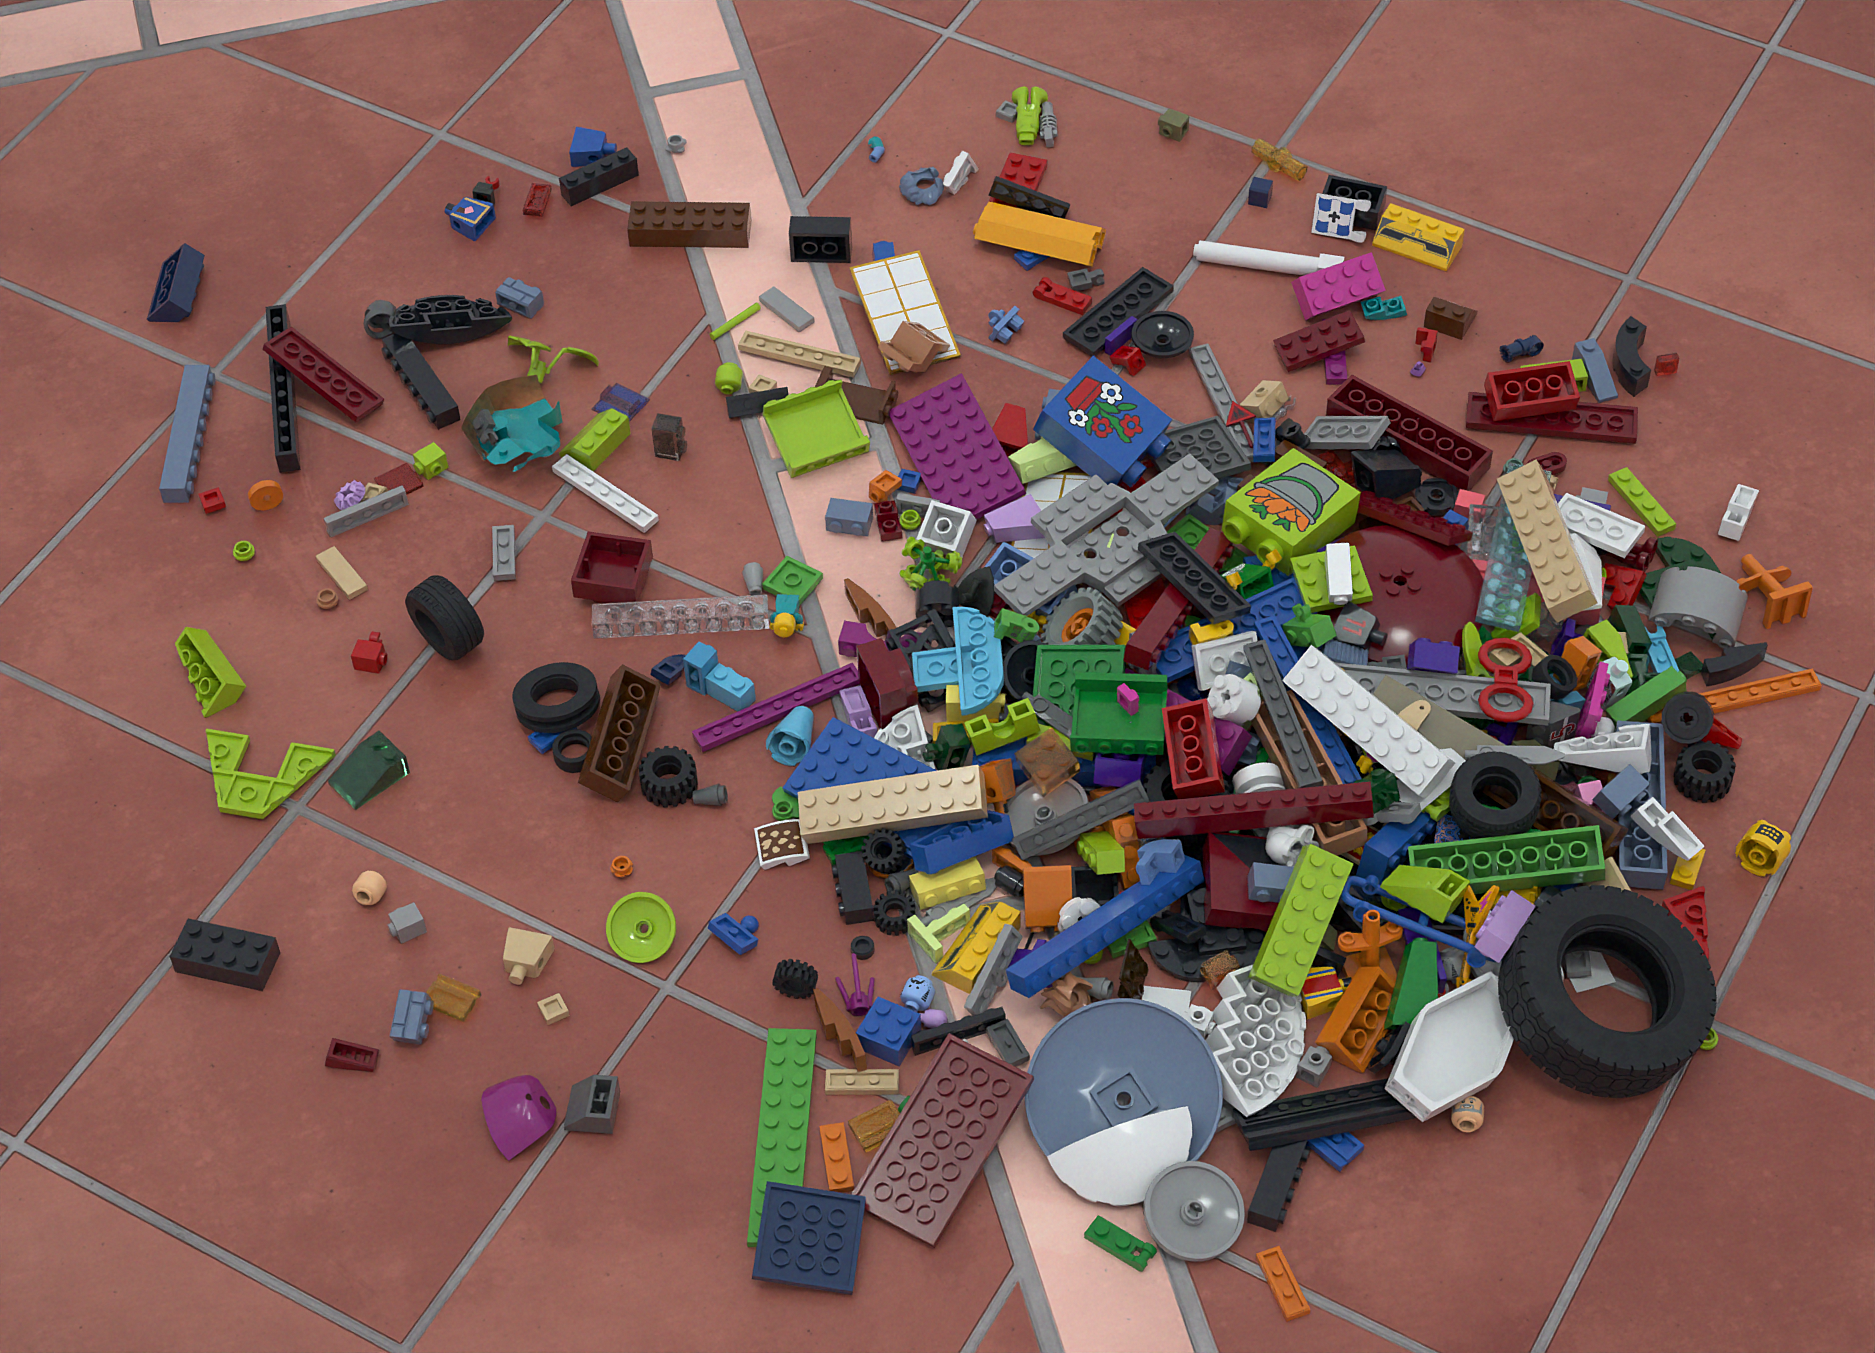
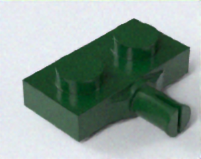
[1624,653,1660,697]

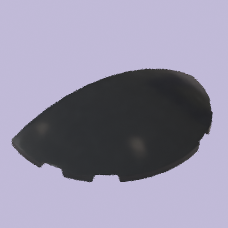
[389,295,512,344]

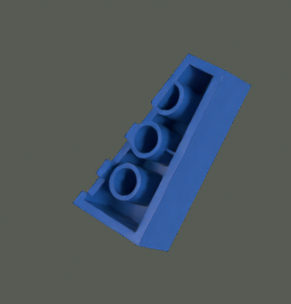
[910,810,1014,874]
[1356,812,1437,885]

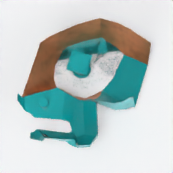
[461,375,563,472]

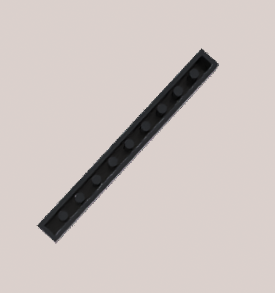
[265,304,301,473]

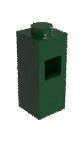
[1608,605,1652,655]

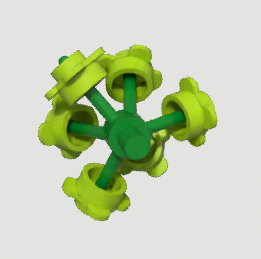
[899,536,962,591]

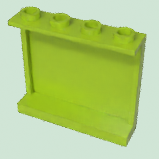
[762,379,870,478]

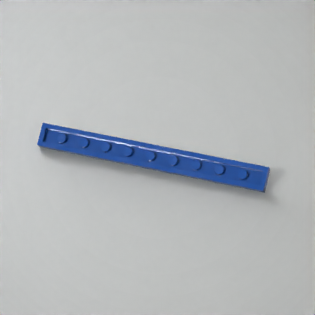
[1253,615,1362,784]

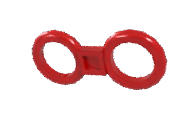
[1478,638,1534,722]

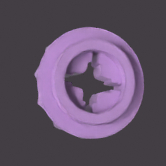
[334,480,365,510]

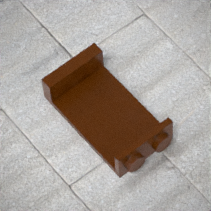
[815,366,898,425]

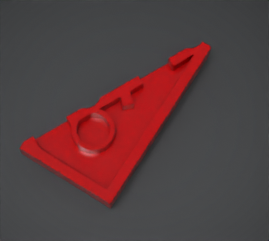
[1662,886,1709,961]

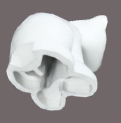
[1265,824,1319,867]

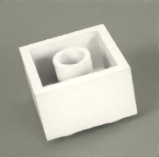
[916,500,977,557]

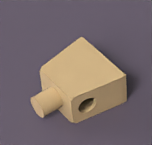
[503,927,554,985]

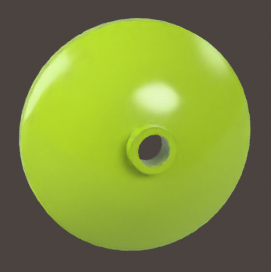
[606,892,676,963]

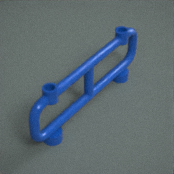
[1340,875,1504,968]

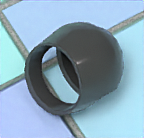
[363,300,396,339]

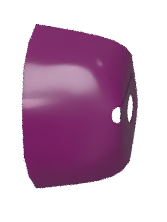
[481,1075,556,1161]

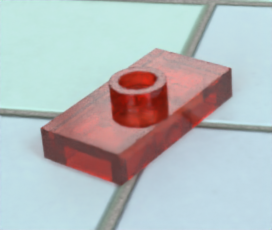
[523,183,552,217]

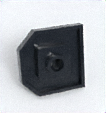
[1368,1021,1410,1074]

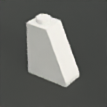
[1325,543,1353,605]

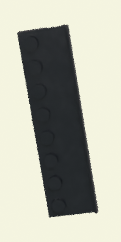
[1233,1078,1417,1151]

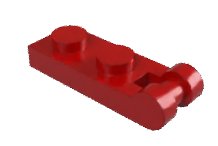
[1032,277,1092,316]

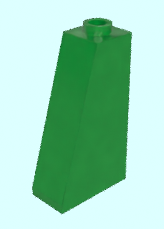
[1384,938,1438,1030]

